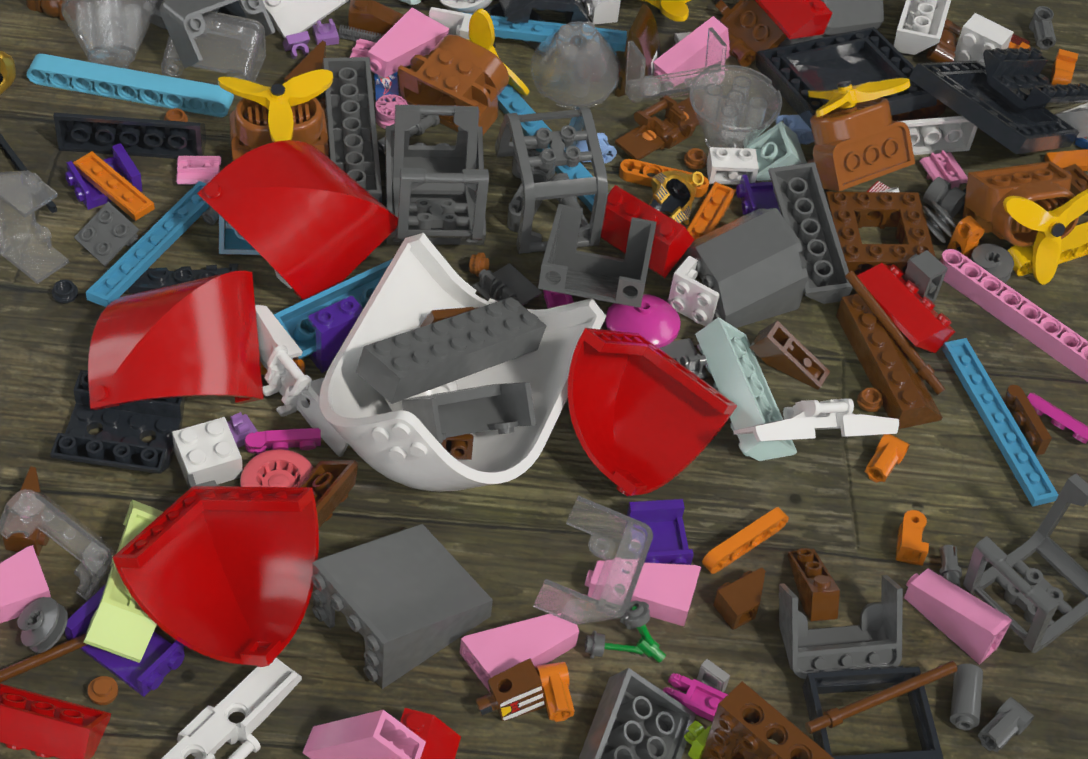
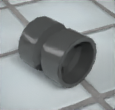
[923,177,966,218]

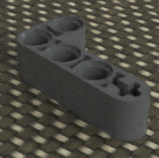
[507,149,556,233]

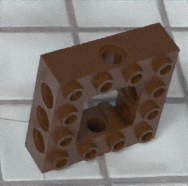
[826,192,936,277]
[701,681,834,759]

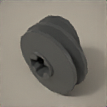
[923,200,957,243]
[970,244,1014,283]
[17,597,68,653]

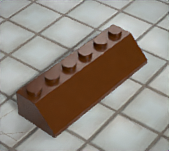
[836,294,943,429]

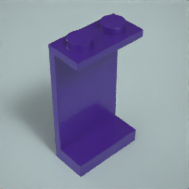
[65,585,185,697]

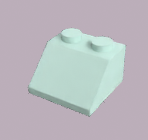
[745,121,807,181]

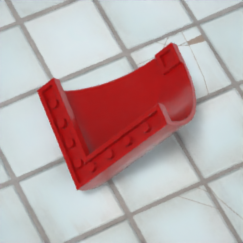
[197,140,398,301]
[88,270,264,410]
[568,328,737,496]
[112,486,319,667]

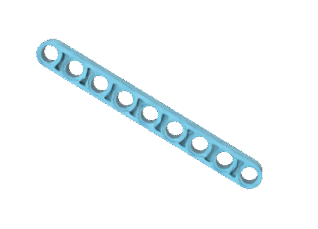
[26,54,234,117]

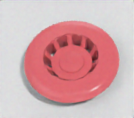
[240,449,314,487]

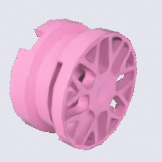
[375,94,408,129]

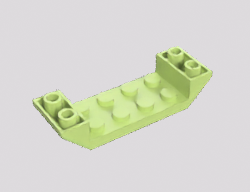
[83,500,163,663]

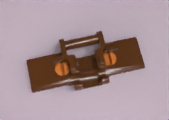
[615,95,715,160]

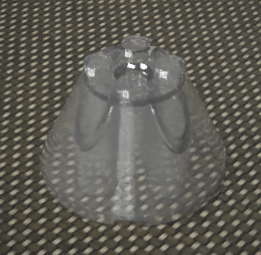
[61,0,155,69]
[531,21,620,109]
[689,65,782,148]

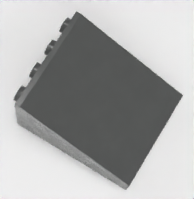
[384,124,486,245]
[538,204,657,308]
[311,524,493,689]

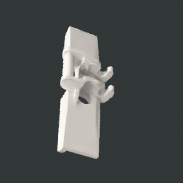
[255,305,348,457]
[734,399,899,442]
[162,658,302,759]

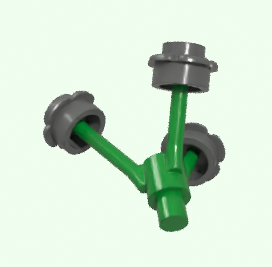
[585,601,666,663]

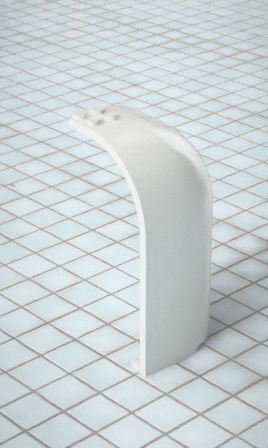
[319,233,606,492]

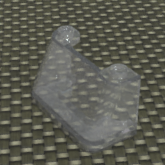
[161,11,266,82]
[0,489,117,601]

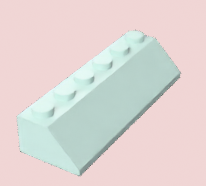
[695,317,797,461]

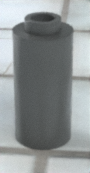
[950,664,983,730]

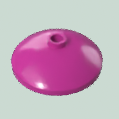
[606,294,681,348]

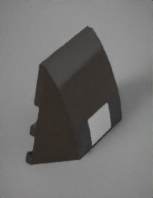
[615,4,661,97]

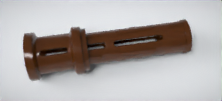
[708,16,756,67]

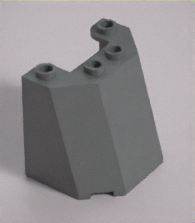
[676,208,808,328]

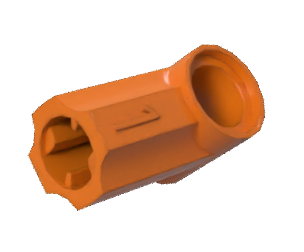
[865,434,910,483]
[535,662,575,722]

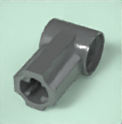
[1029,6,1056,50]
[978,697,1035,753]

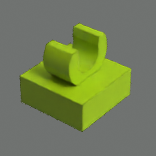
[684,720,712,759]

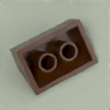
[299,460,358,528]

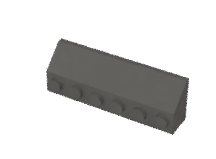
[768,162,853,304]

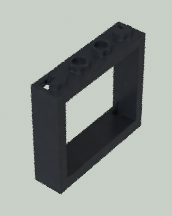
[802,665,944,759]

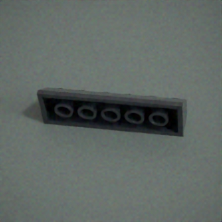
[53,112,206,159]

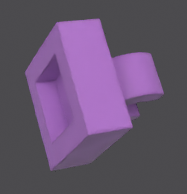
[313,19,339,45]
[283,31,310,59]
[227,412,258,448]

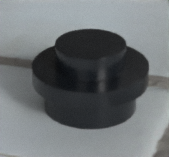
[52,279,78,303]

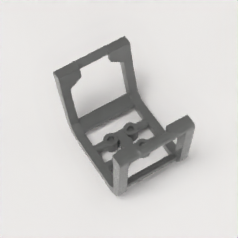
[393,105,489,240]
[495,106,608,254]
[963,473,1088,654]

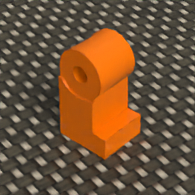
[1050,49,1078,85]
[947,216,985,259]
[896,510,929,566]

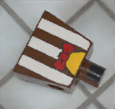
[475,658,546,721]

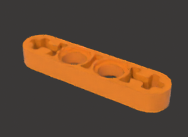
[619,159,709,197]
[702,507,789,574]

